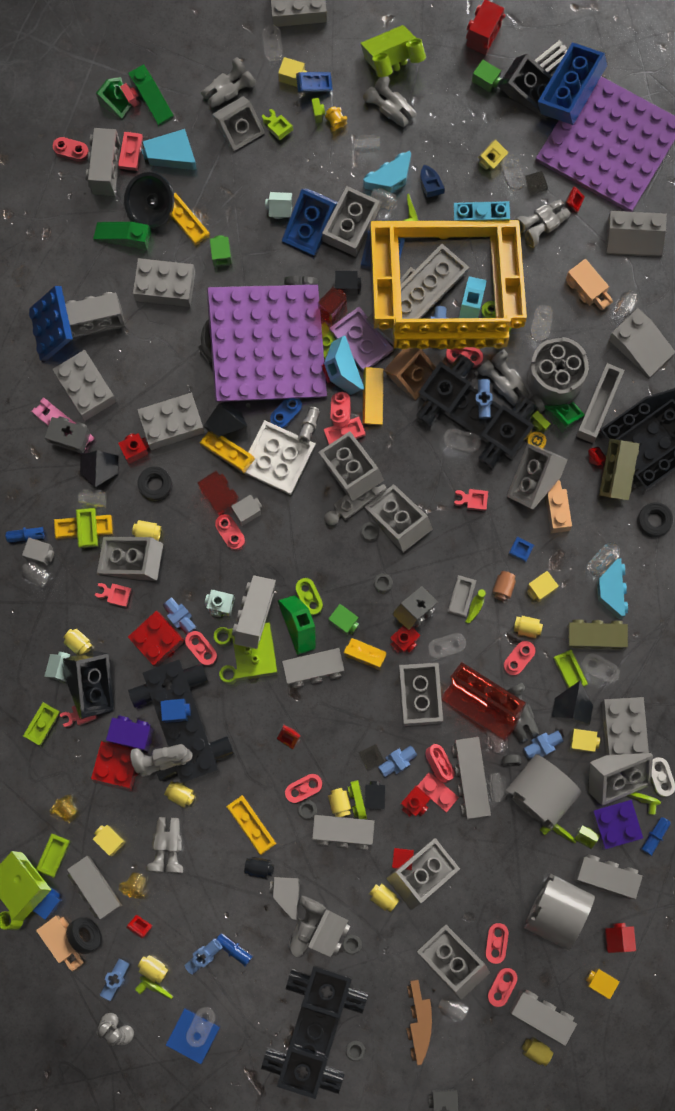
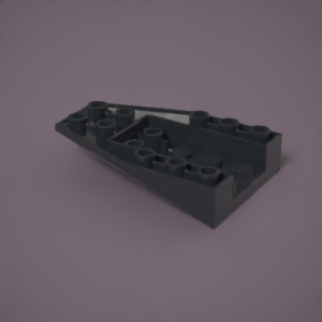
[597,388,675,495]

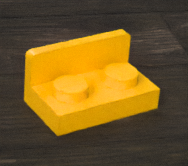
[344,638,387,670]

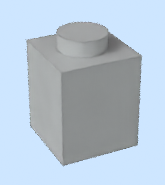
[231,495,262,526]
[22,538,54,566]

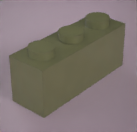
[599,439,639,500]
[567,620,628,650]

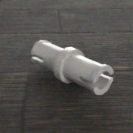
[298,407,320,444]

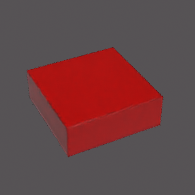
[392,848,414,870]

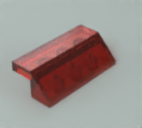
[441,662,526,742]

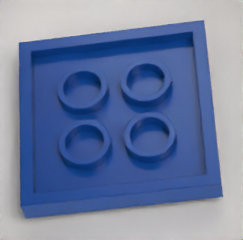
[29,286,73,361]

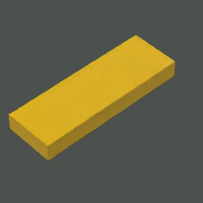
[171,192,210,246]
[363,367,384,425]
[200,431,255,473]
[54,515,113,539]
[226,795,276,855]

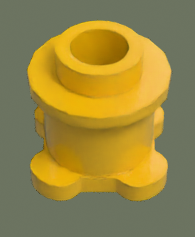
[325,107,348,132]

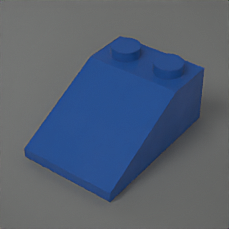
[282,189,338,256]

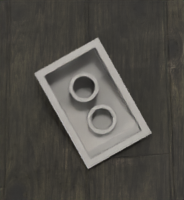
[609,308,675,378]
[507,443,568,509]
[365,484,433,552]
[97,537,163,581]
[589,753,653,806]
[386,838,460,910]
[308,909,350,957]
[417,925,490,1000]

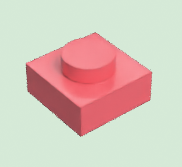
[120,83,140,107]

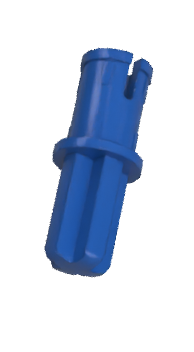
[5,527,45,542]
[641,817,671,856]
[216,934,253,967]

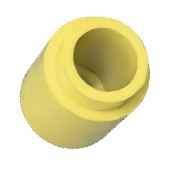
[132,520,161,541]
[513,616,543,638]
[63,629,93,655]
[164,781,195,808]
[328,788,351,817]
[369,883,400,912]
[137,955,168,984]
[522,1037,553,1066]

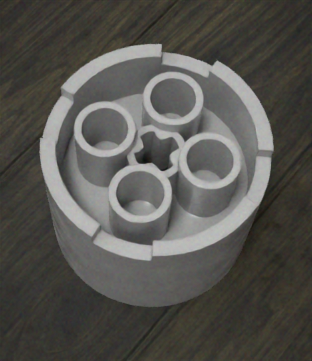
[527,337,589,405]
[505,754,582,830]
[524,873,595,951]

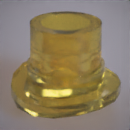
[49,794,77,822]
[119,873,147,899]

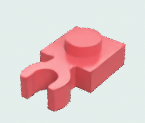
[454,489,488,511]
[95,583,132,608]
[60,706,97,727]

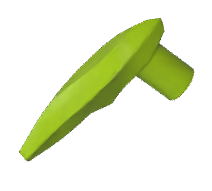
[403,194,418,221]
[465,589,486,623]
[627,792,661,814]
[540,824,577,843]
[135,976,173,999]

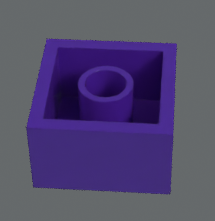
[106,715,154,753]
[591,800,643,850]

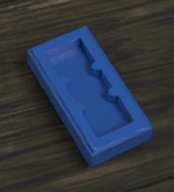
[296,72,333,92]

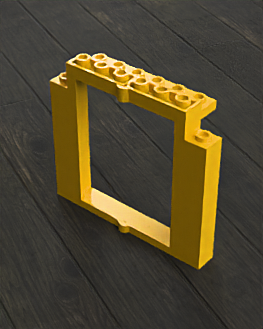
[370,220,527,349]

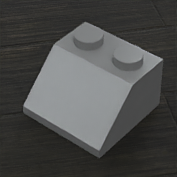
[212,96,265,151]
[270,877,300,920]

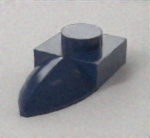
[421,165,445,197]

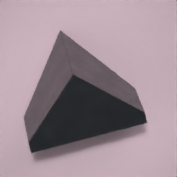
[203,402,248,438]
[80,450,119,487]
[551,681,593,725]

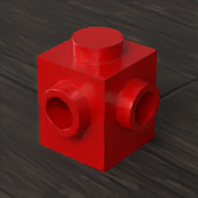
[118,433,149,464]
[390,625,420,654]
[400,786,431,817]
[606,923,636,953]

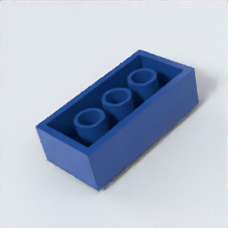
[538,42,607,125]

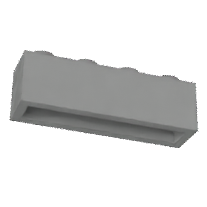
[576,363,625,444]
[232,575,276,649]
[452,737,491,820]

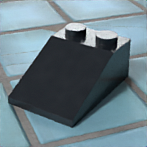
[498,54,552,118]
[63,651,114,719]

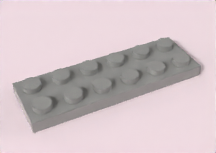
[366,244,469,346]

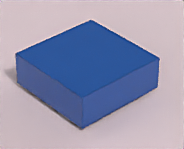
[508,537,534,563]

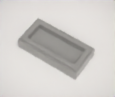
[447,575,477,618]

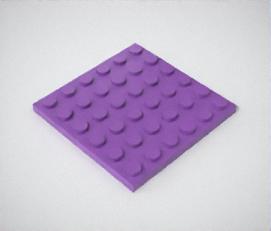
[535,76,675,212]
[206,285,327,402]

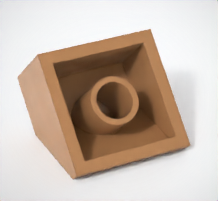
[384,348,436,400]

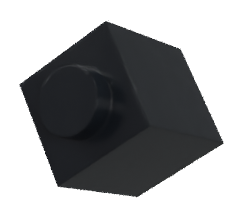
[335,271,361,295]
[365,781,385,810]

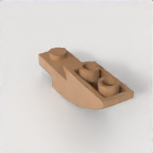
[406,979,432,1065]

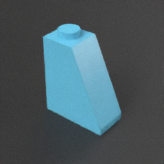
[141,129,197,170]

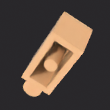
[566,259,613,310]
[545,480,572,533]
[36,916,84,972]

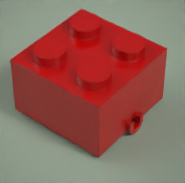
[466,0,506,55]
[128,611,185,667]
[91,741,139,792]

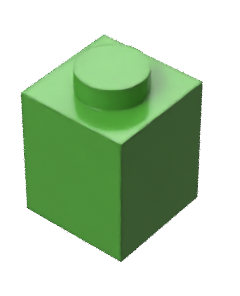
[472,60,502,92]
[210,235,232,266]
[328,604,359,635]

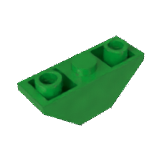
[278,595,316,655]

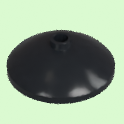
[124,172,174,229]

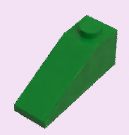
[128,64,174,126]
[93,222,151,250]

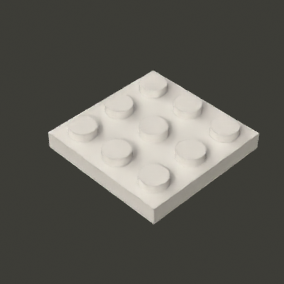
[240,420,316,495]

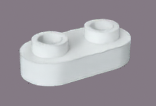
[651,758,675,797]

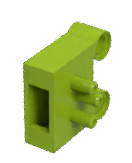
[361,25,426,78]
[214,623,278,685]
[0,851,51,930]

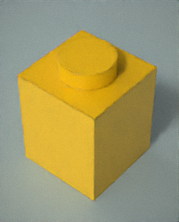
[586,968,620,999]

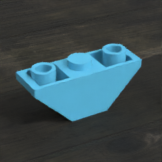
[363,151,411,194]
[454,201,510,221]
[459,276,487,318]
[324,336,364,395]
[597,558,628,619]

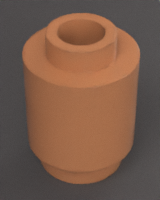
[492,571,516,601]

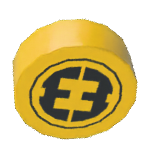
[527,432,546,448]

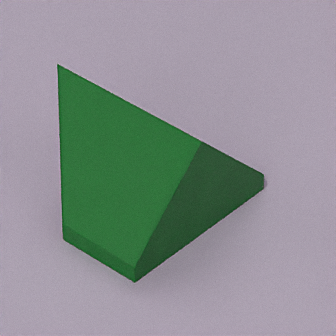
[96,77,132,118]
[544,402,585,434]

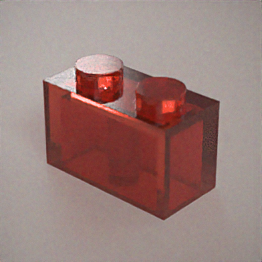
[318,287,347,326]
[197,470,239,516]

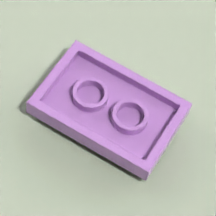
[330,307,393,372]

